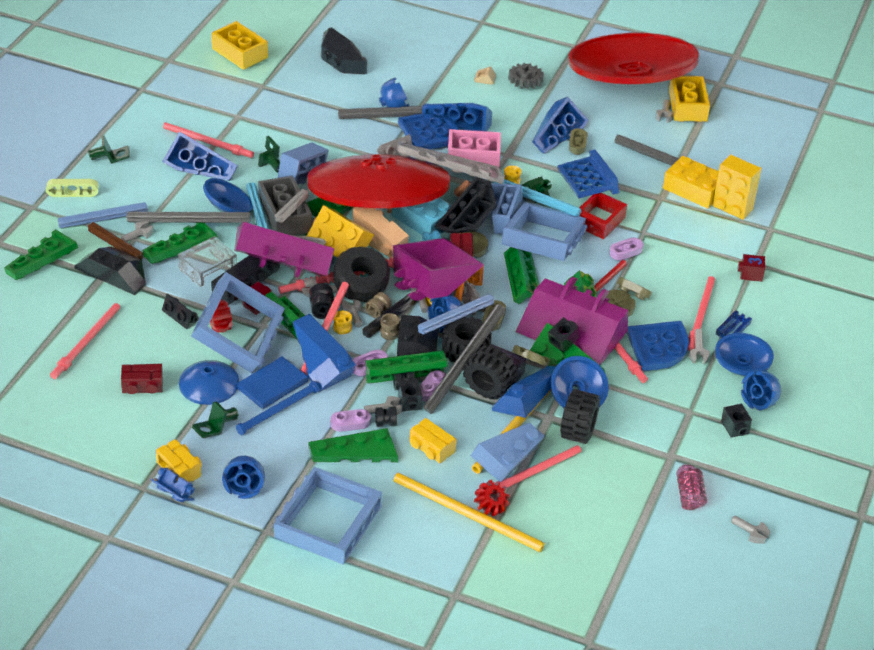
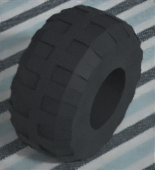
[333,246,390,302]

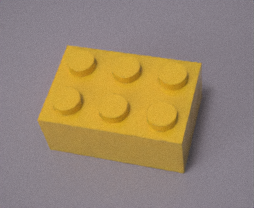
[211,21,268,70]
[668,76,710,122]
[712,154,762,220]
[663,155,719,209]
[306,205,374,258]

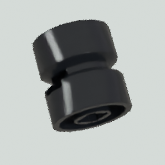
[309,283,334,319]

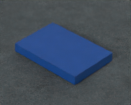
[237,356,308,409]

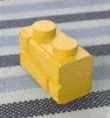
[409,418,457,464]
[156,439,202,482]

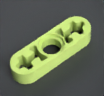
[46,179,99,197]

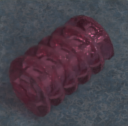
[676,465,708,510]

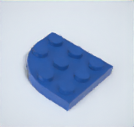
[398,114,459,149]
[626,321,689,371]

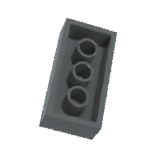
[258,175,312,235]

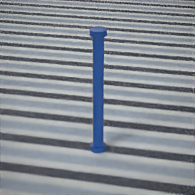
[236,381,319,435]

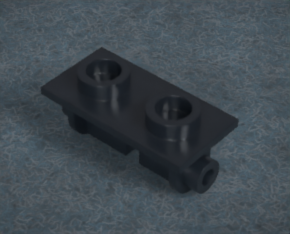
[162,294,199,329]

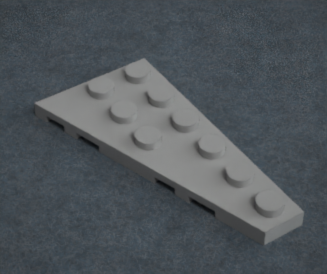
[397,142,504,184]

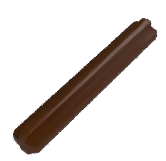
[88,222,143,259]

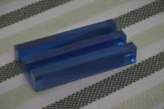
[715,310,752,338]

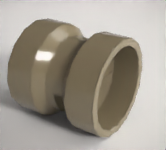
[365,292,391,318]
[380,313,400,340]

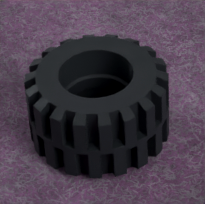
[442,316,492,363]
[463,345,517,399]
[560,389,600,444]

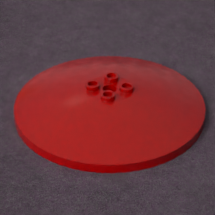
[569,33,699,84]
[307,154,450,208]

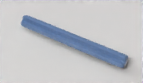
[58,202,148,228]
[418,294,494,335]

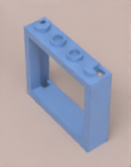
[501,202,587,261]
[191,272,285,373]
[273,467,382,565]

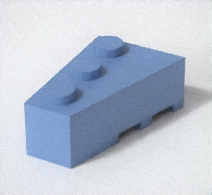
[277,142,329,185]
[491,183,523,234]
[470,423,545,482]

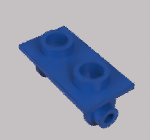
[151,467,195,502]

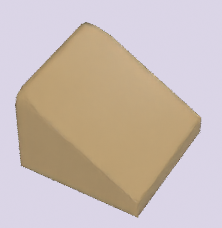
[474,67,496,84]

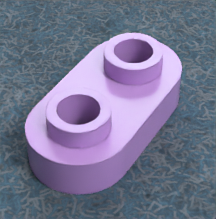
[609,238,643,260]
[353,350,388,376]
[420,370,446,402]
[330,409,371,432]

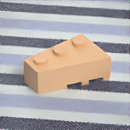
[353,207,409,258]

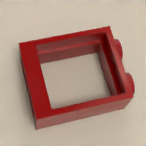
[579,193,627,240]

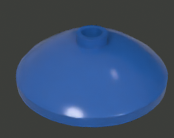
[203,178,253,213]
[715,333,774,376]
[550,356,609,409]
[179,360,239,405]

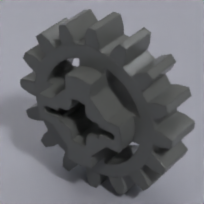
[508,63,544,89]

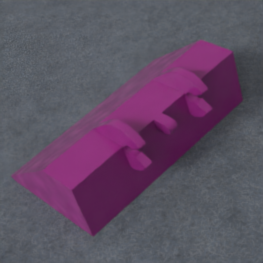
[234,222,335,278]
[393,238,484,301]
[515,277,629,365]

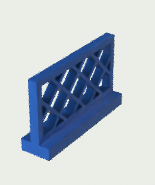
[557,149,619,199]

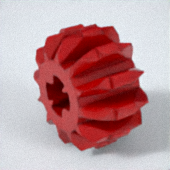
[210,300,233,333]
[474,480,510,517]

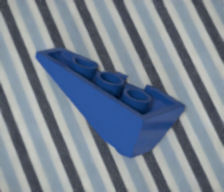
[422,103,492,132]
[162,131,238,181]
[293,314,356,392]
[492,366,555,418]

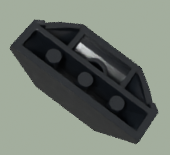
[321,27,367,75]
[435,177,497,234]
[74,246,146,295]
[397,315,439,356]

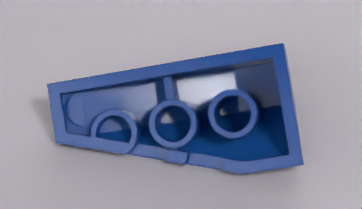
[532,96,589,154]

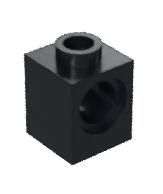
[548,317,579,353]
[398,379,422,412]
[721,403,752,438]

